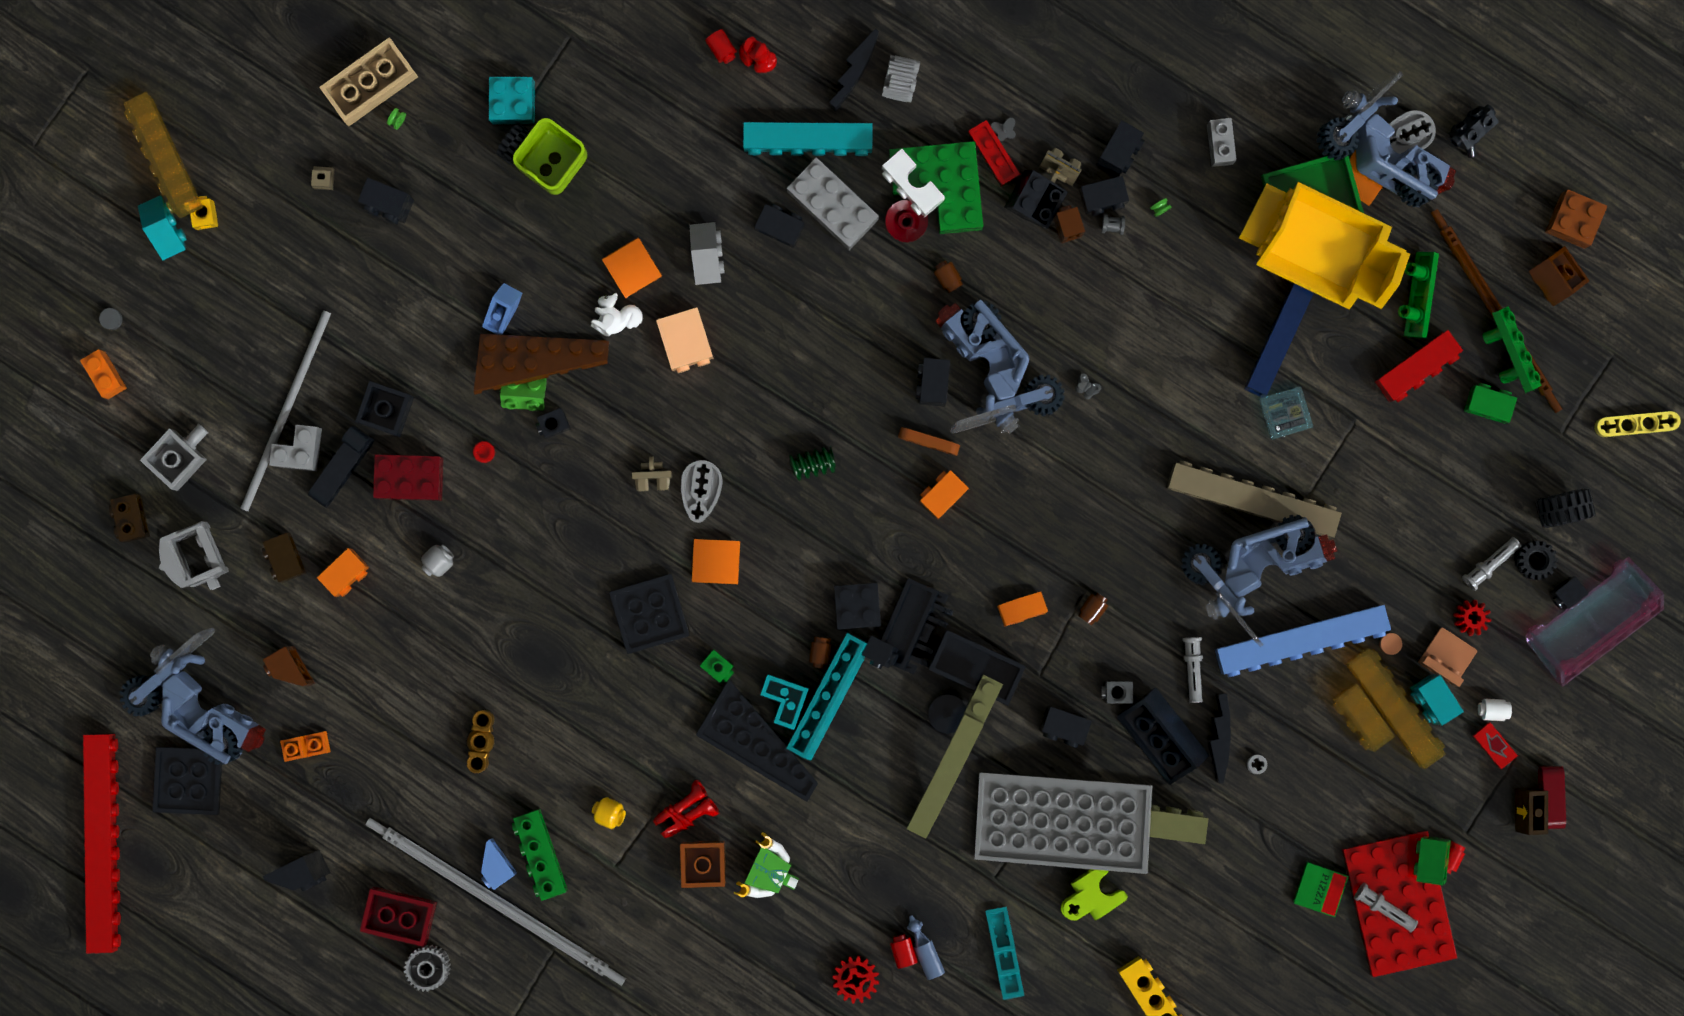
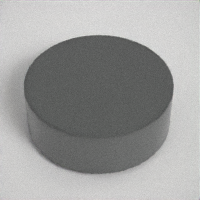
[99,308,123,330]

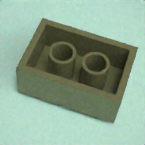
[1150,804,1209,844]

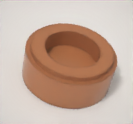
[1379,633,1402,655]

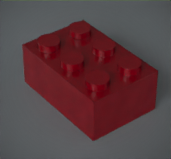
[373,455,443,501]
[360,886,437,947]

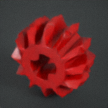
[1453,600,1491,636]

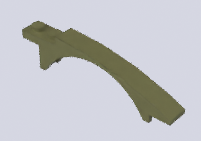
[907,674,1003,839]

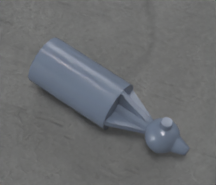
[907,916,945,980]

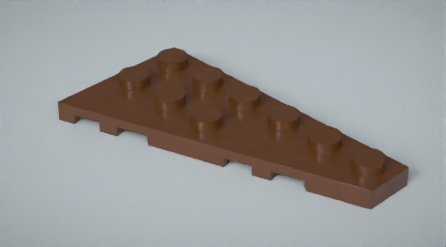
[474,334,609,395]

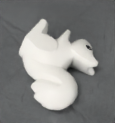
[591,293,643,336]

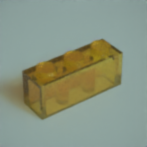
[1332,683,1395,752]

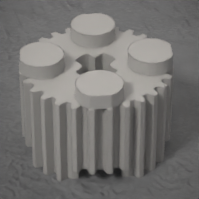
[882,55,920,103]
[404,945,451,992]

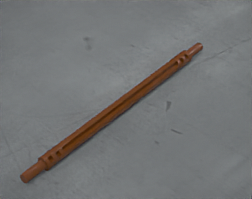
[1430,209,1563,413]

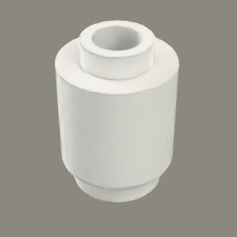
[1478,699,1512,721]

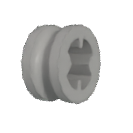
[1247,755,1267,774]

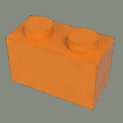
[80,349,127,399]
[920,470,969,519]
[317,548,369,597]

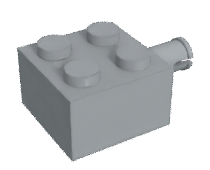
[140,424,209,491]

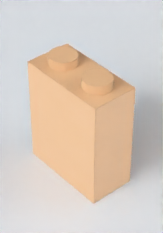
[656,307,714,373]

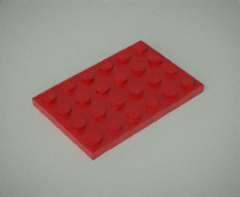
[1342,830,1457,977]

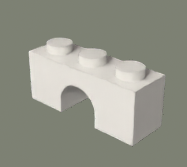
[882,149,945,217]

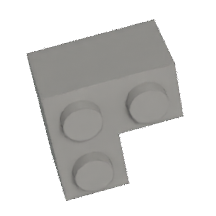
[690,222,725,285]
[269,425,322,471]

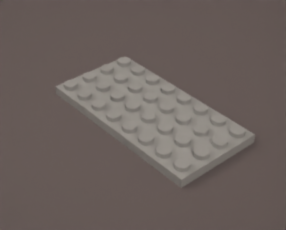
[975,772,1152,874]

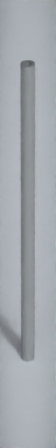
[240,310,331,511]

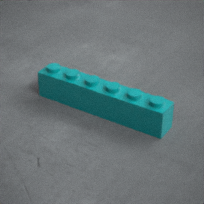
[743,122,873,156]
[786,633,867,761]

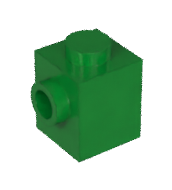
[700,649,734,683]

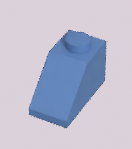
[482,283,522,335]
[481,838,517,890]

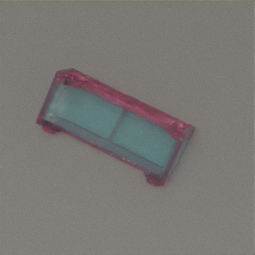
[1526,557,1664,687]

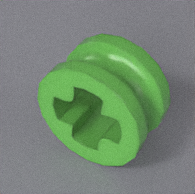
[387,108,406,130]
[1150,198,1172,217]

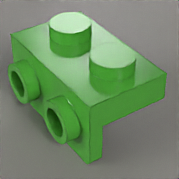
[500,378,547,411]

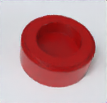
[473,441,495,463]

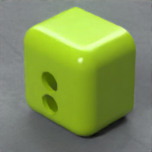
[513,118,587,195]

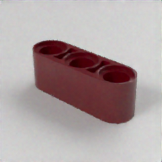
[1538,766,1566,829]

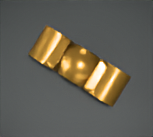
[467,710,494,773]

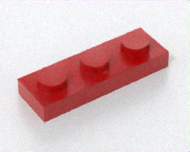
[968,120,1020,187]

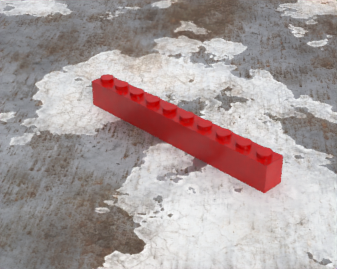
[83,734,121,953]

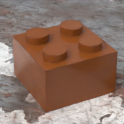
[1545,189,1607,249]
[680,841,726,888]

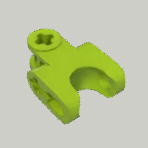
[1061,869,1128,920]

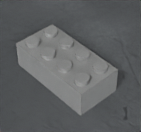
[787,157,879,251]

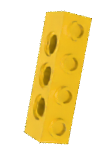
[1117,956,1182,1016]

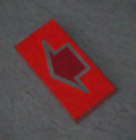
[1472,722,1518,769]

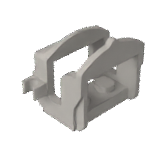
[159,521,229,590]

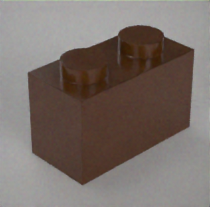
[1053,205,1085,244]

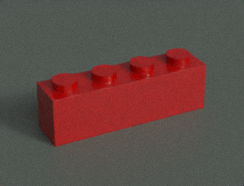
[1375,330,1463,403]

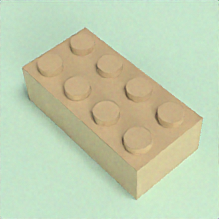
[319,37,418,126]

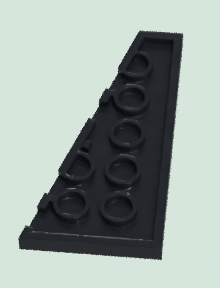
[696,679,818,802]

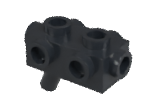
[1448,104,1499,158]

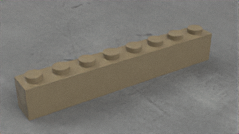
[1166,461,1342,538]

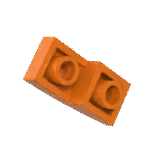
[997,592,1048,627]
[280,731,331,762]

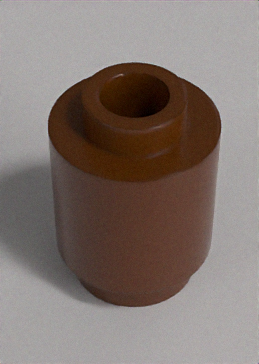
[933,260,963,293]
[1078,592,1109,625]
[809,637,833,669]

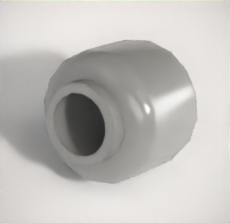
[421,545,454,577]

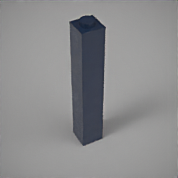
[1244,283,1314,398]

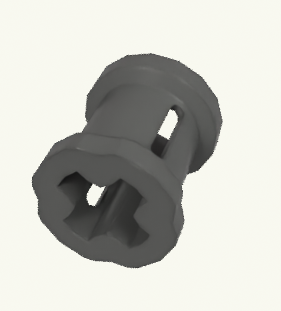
[1101,214,1125,235]

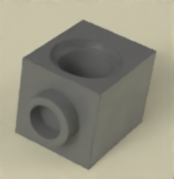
[1101,681,1133,704]

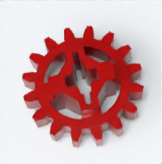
[832,955,879,1004]

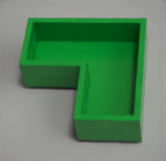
[889,141,983,234]
[1261,156,1364,213]

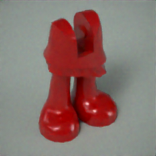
[739,37,777,73]
[653,780,719,839]

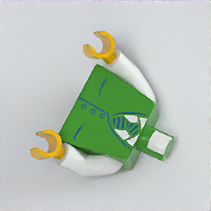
[734,832,799,898]

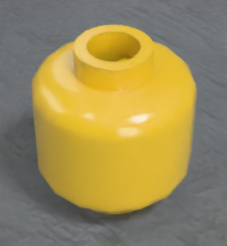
[592,797,626,829]

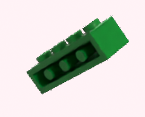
[512,809,568,901]

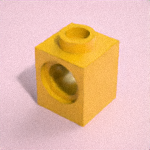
[188,196,218,230]

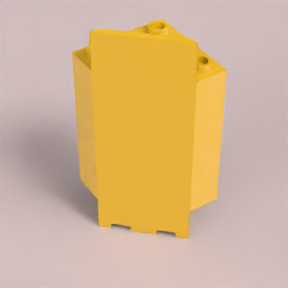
[1239,182,1410,309]

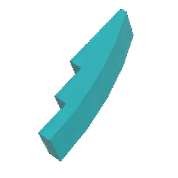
[985,907,1024,1000]

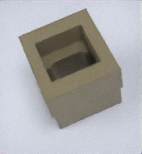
[311,167,334,190]

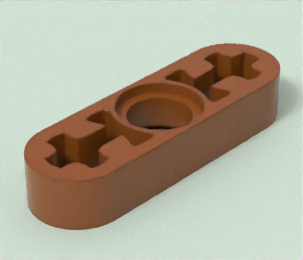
[898,427,960,456]

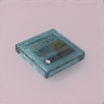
[1259,386,1313,440]

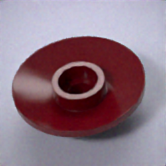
[885,199,928,242]

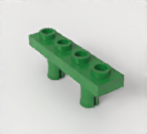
[1398,252,1439,338]
[1483,306,1542,393]

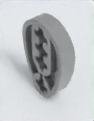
[1389,110,1436,154]
[681,460,723,523]

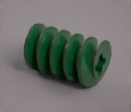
[789,446,836,481]

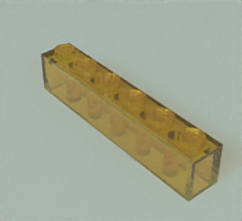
[123,92,203,219]
[1345,648,1446,769]

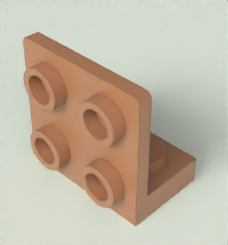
[1418,628,1477,687]

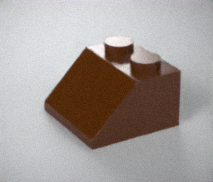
[1529,246,1589,306]
[263,646,315,686]

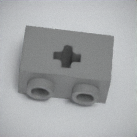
[1207,118,1236,167]

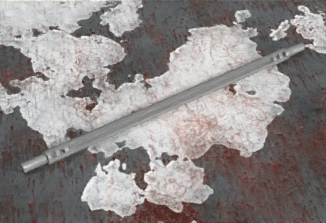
[365,818,626,986]

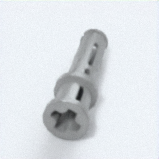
[1462,537,1522,591]
[1182,637,1203,703]
[1354,883,1418,933]

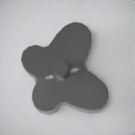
[991,118,1016,142]
[1075,373,1101,400]

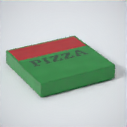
[1293,862,1349,917]

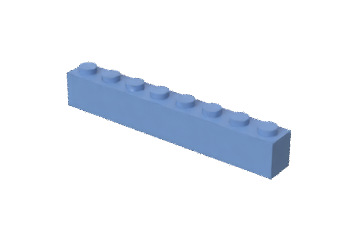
[1214,605,1391,677]

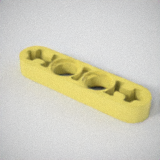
[1594,411,1681,437]

